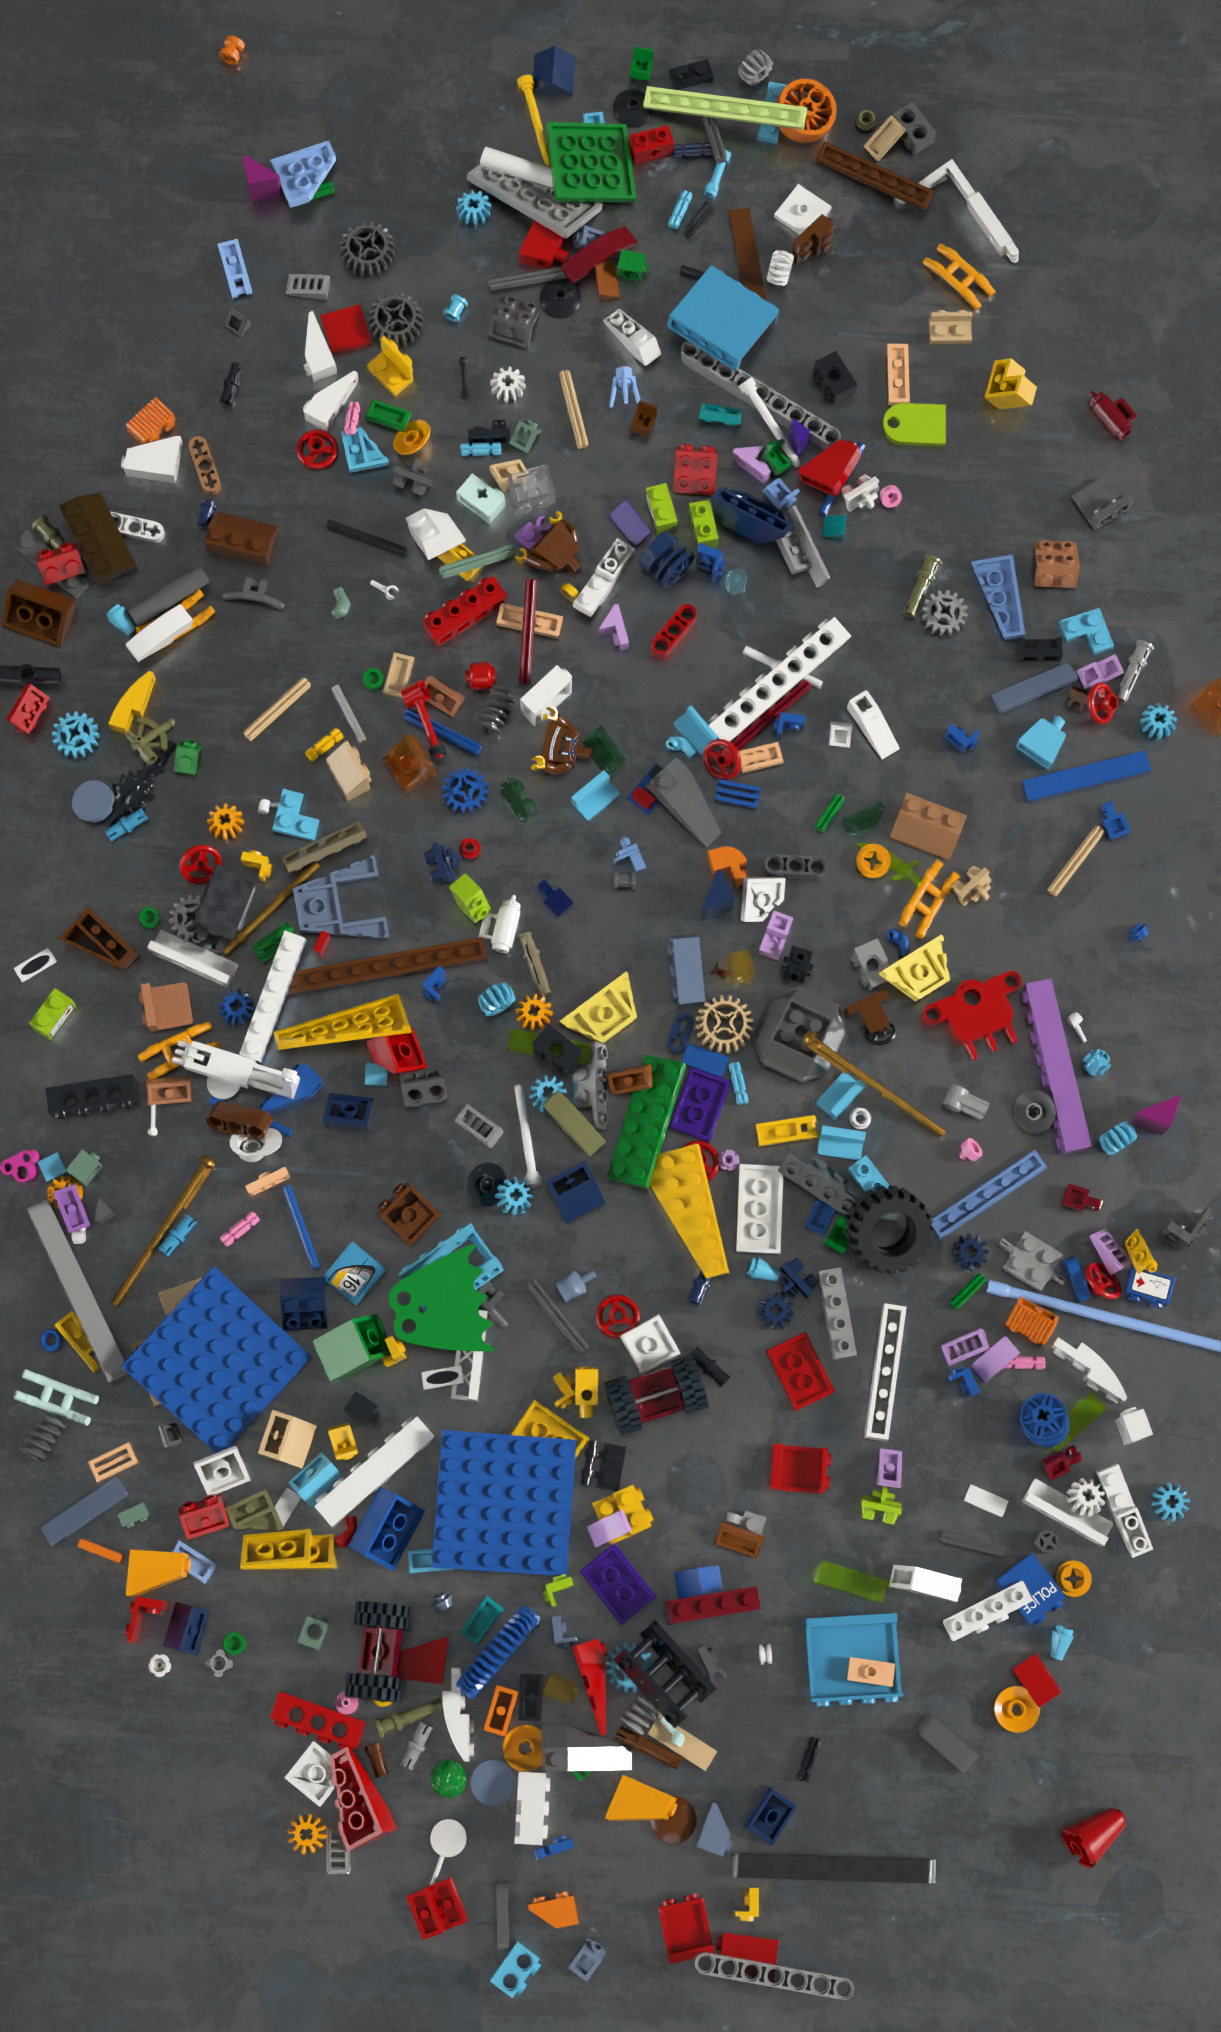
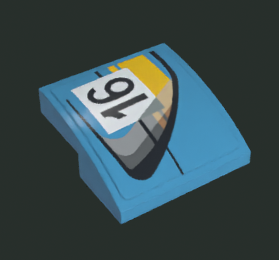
[323,1242,387,1306]

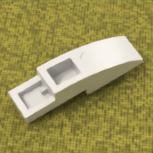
[573,538,635,617]
[1050,1338,1127,1404]
[1096,1463,1153,1558]
[442,1668,474,1761]

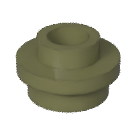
[856,110,876,131]

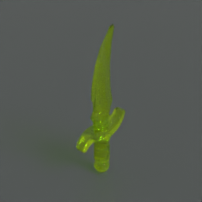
[857,842,922,885]

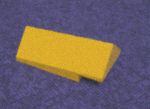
[240,1529,337,1570]

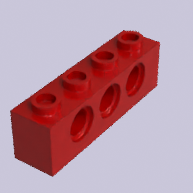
[270,1691,367,1749]

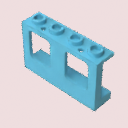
[398,1223,504,1313]

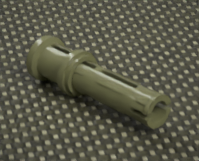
[32,515,86,566]
[903,554,942,618]
[374,1698,444,1739]

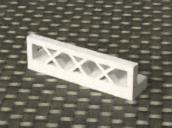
[451,1310,488,1402]

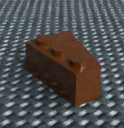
[58,907,140,970]

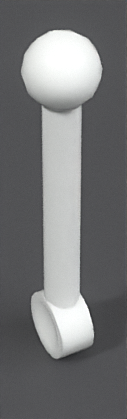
[148,1105,157,1136]

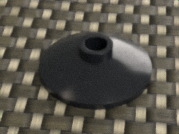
[613,89,653,127]
[540,279,581,318]
[467,1162,507,1206]

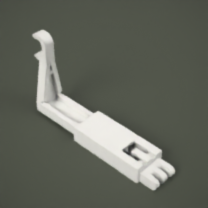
[896,159,1019,263]
[171,1041,300,1099]

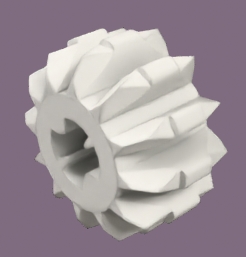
[767,250,794,286]
[490,366,526,403]
[1067,1478,1105,1517]

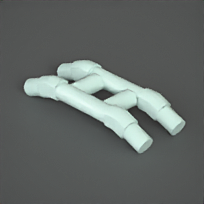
[13,1369,99,1425]

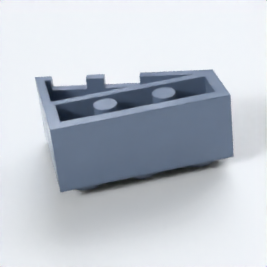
[668,933,705,1004]

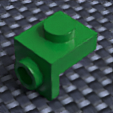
[629,46,654,80]
[761,439,793,476]
[174,740,202,775]
[824,1214,848,1254]

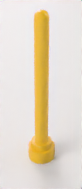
[517,75,551,167]

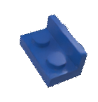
[696,543,726,583]

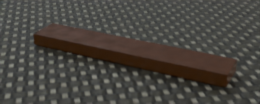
[815,141,935,211]
[729,208,767,301]

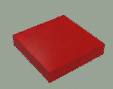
[320,304,372,356]

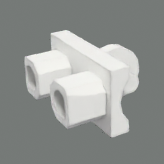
[841,474,880,512]

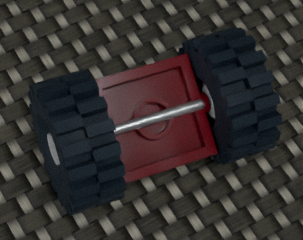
[604,1354,709,1436]
[345,1601,413,1703]

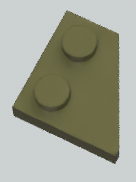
[225,1489,284,1530]

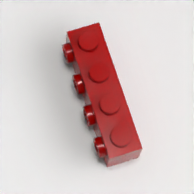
[422,576,508,647]

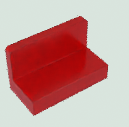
[1013,1652,1062,1707]

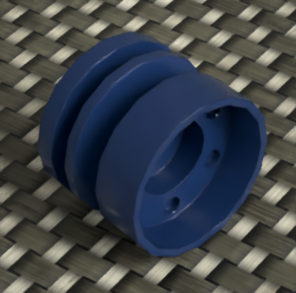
[639,530,695,588]

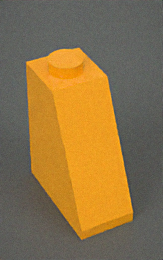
[126,1550,191,1597]
[605,1775,677,1822]

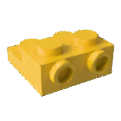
[592,1485,654,1545]

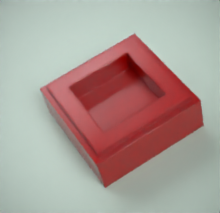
[313,931,331,958]

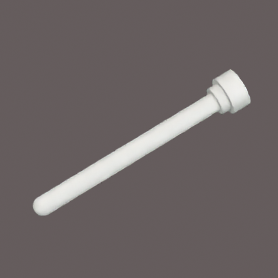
[738,377,801,468]
[515,1084,543,1188]

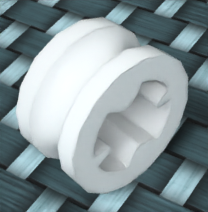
[759,1643,772,1665]

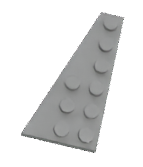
[467,164,603,239]

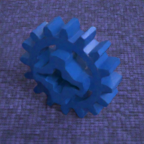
[442,767,489,814]

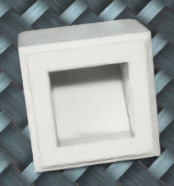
[829,721,852,748]

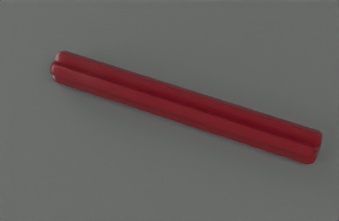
[519,578,537,685]
[731,679,811,751]

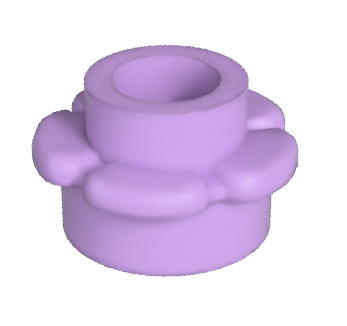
[718,1149,739,1171]

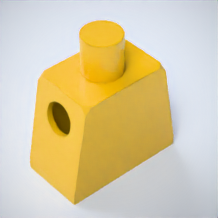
[575,1367,598,1418]

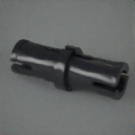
[219,362,244,406]
[691,1346,731,1387]

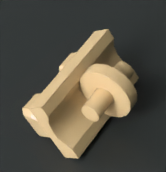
[952,866,991,907]

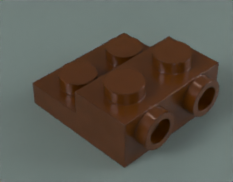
[792,214,836,265]
[376,1182,441,1246]

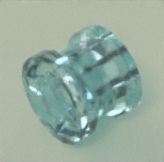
[725,569,747,594]

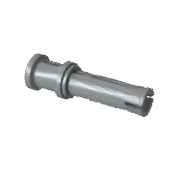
[1115,640,1154,703]

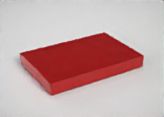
[766,1332,835,1411]

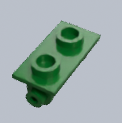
[251,922,295,964]

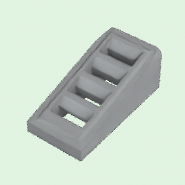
[286,274,330,301]
[454,1104,504,1149]
[326,1826,351,1874]

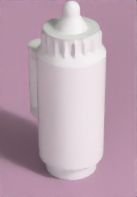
[478,894,521,954]

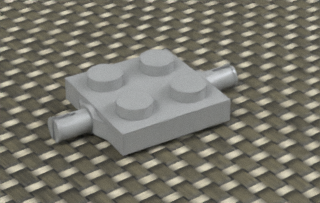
[998,1231,1067,1292]

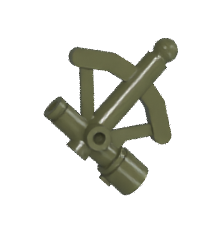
[124,717,175,765]

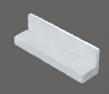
[147,930,238,988]
[1022,1479,1113,1547]

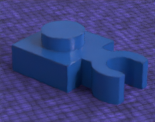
[534,1835,574,1860]

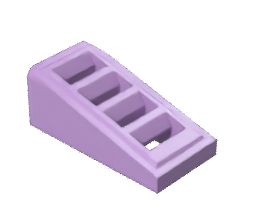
[1089,1229,1133,1275]
[940,1328,991,1366]

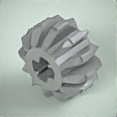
[738,49,773,86]

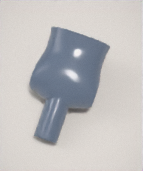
[554,1269,597,1303]

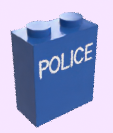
[994,1553,1066,1626]

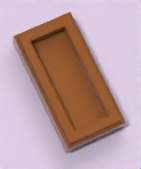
[714,1522,764,1558]

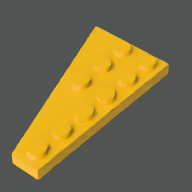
[273,994,412,1050]
[650,1144,729,1278]

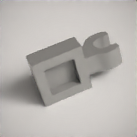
[725,1511,767,1535]

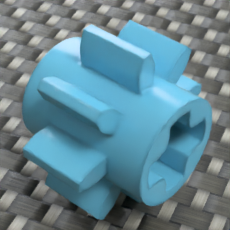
[1083,1049,1111,1076]

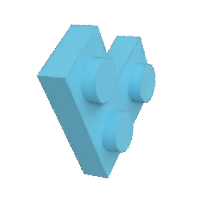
[1059,608,1114,655]
[272,789,319,842]

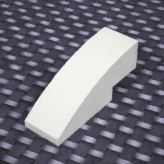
[126,604,193,662]

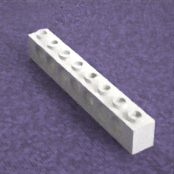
[707,617,851,749]

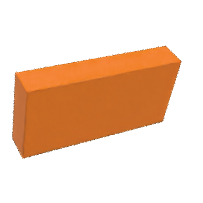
[77,1539,125,1564]

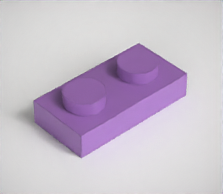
[53,1183,90,1233]

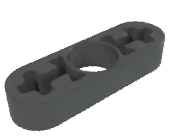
[496,1882,509,1951]

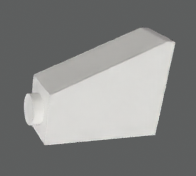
[121,436,183,483]
[889,1565,962,1602]

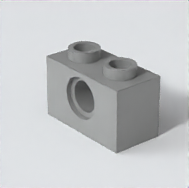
[851,938,891,992]

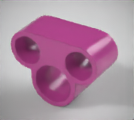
[0,1149,39,1182]

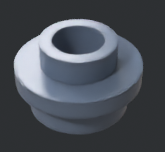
[431,1592,453,1612]

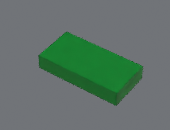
[365,399,412,432]

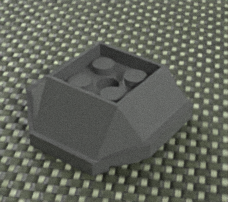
[751,986,849,1083]

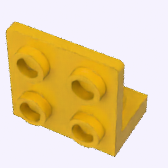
[367,336,413,396]

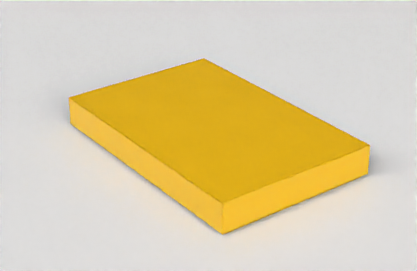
[510,1399,589,1459]

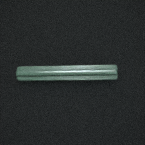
[439,544,516,578]

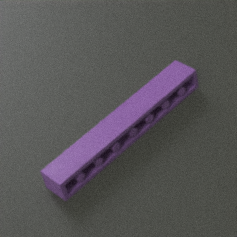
[1021,979,1092,1155]

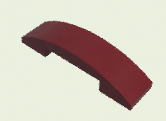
[561,226,638,284]

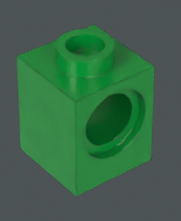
[617,249,649,282]

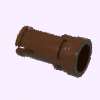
[364,1742,389,1778]

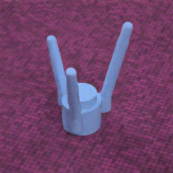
[609,366,640,408]

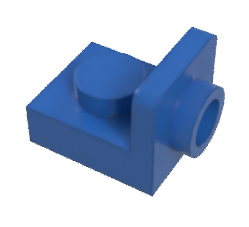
[773,712,806,739]
[945,724,980,753]
[422,966,446,1003]
[947,1367,980,1398]

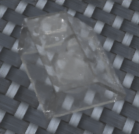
[507,464,555,514]

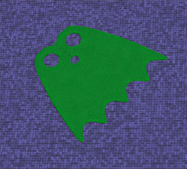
[389,1244,495,1352]

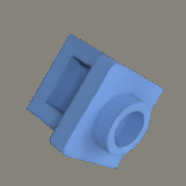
[763,478,800,510]

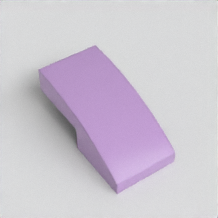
[1076,654,1125,690]
[758,910,794,961]
[971,1336,1020,1383]
[587,1510,632,1548]

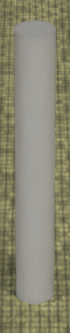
[331,685,367,744]

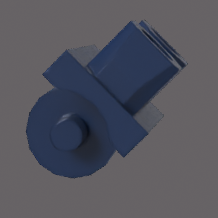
[424,842,462,883]
[779,1258,819,1299]

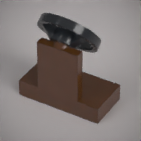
[844,989,896,1046]

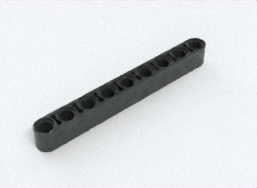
[731,1853,936,1883]

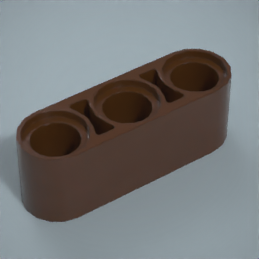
[206,1101,273,1140]

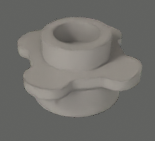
[206,1650,233,1677]

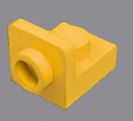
[735,1887,759,1921]

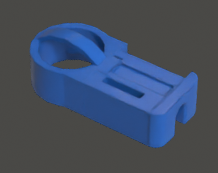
[1063,1256,1091,1303]

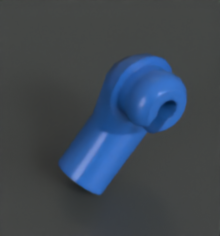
[887,929,910,958]

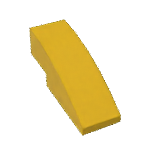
[108,671,156,734]

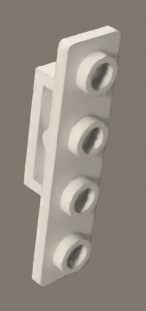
[943,1581,1032,1641]

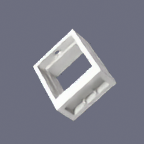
[520,665,572,727]

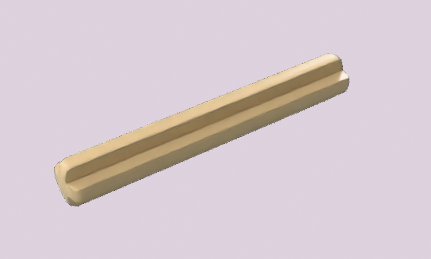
[559,370,588,449]
[243,677,311,741]
[1047,825,1105,896]

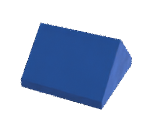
[674,1565,723,1599]

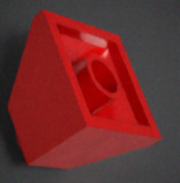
[366,1028,428,1074]

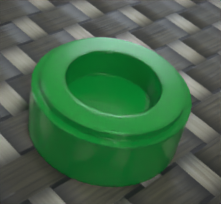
[362,668,384,690]
[138,907,160,930]
[223,1632,246,1655]

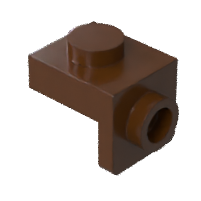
[629,400,659,437]

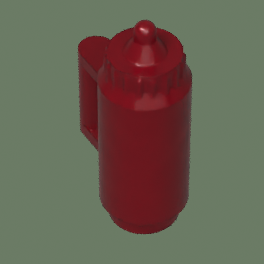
[1089,391,1138,440]

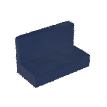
[163,1602,209,1655]

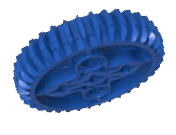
[456,1606,540,1699]

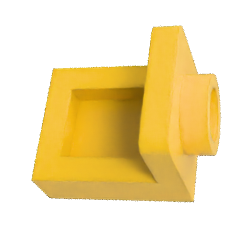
[241,850,272,882]
[383,1336,407,1367]
[553,1372,575,1409]
[328,1422,358,1460]

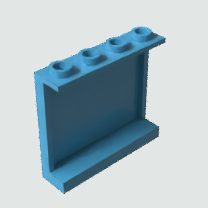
[667,265,779,371]
[805,1613,903,1707]

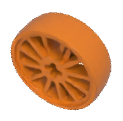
[775,79,837,143]

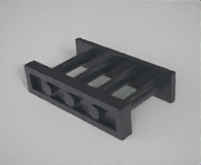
[613,1620,717,1729]

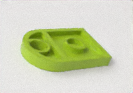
[882,403,946,447]

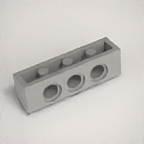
[817,1268,857,1362]

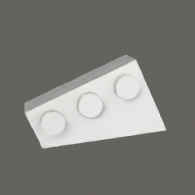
[514,1771,551,1845]

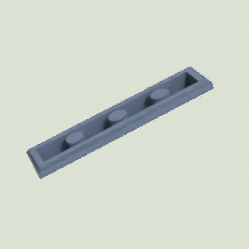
[991,663,1078,714]
[41,1476,129,1546]

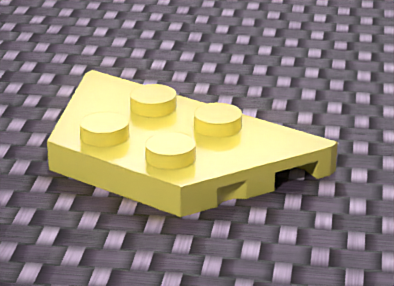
[879,934,950,1001]
[560,972,637,1044]

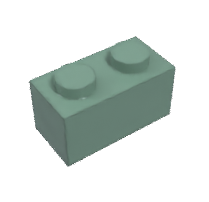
[117,1502,150,1529]

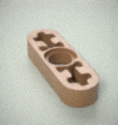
[188,436,221,495]

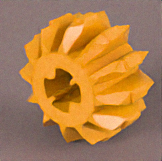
[207,803,244,841]
[515,994,553,1031]
[287,1814,327,1854]

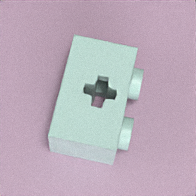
[457,473,505,524]

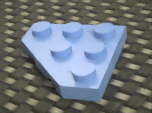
[271,140,336,208]

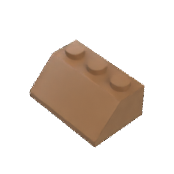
[889,793,967,861]

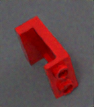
[770,1443,831,1494]
[658,1893,715,1964]

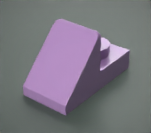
[732,446,771,484]
[599,604,629,652]
[876,1448,902,1488]

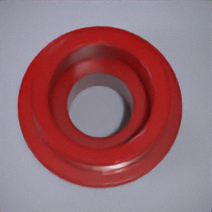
[459,838,481,859]

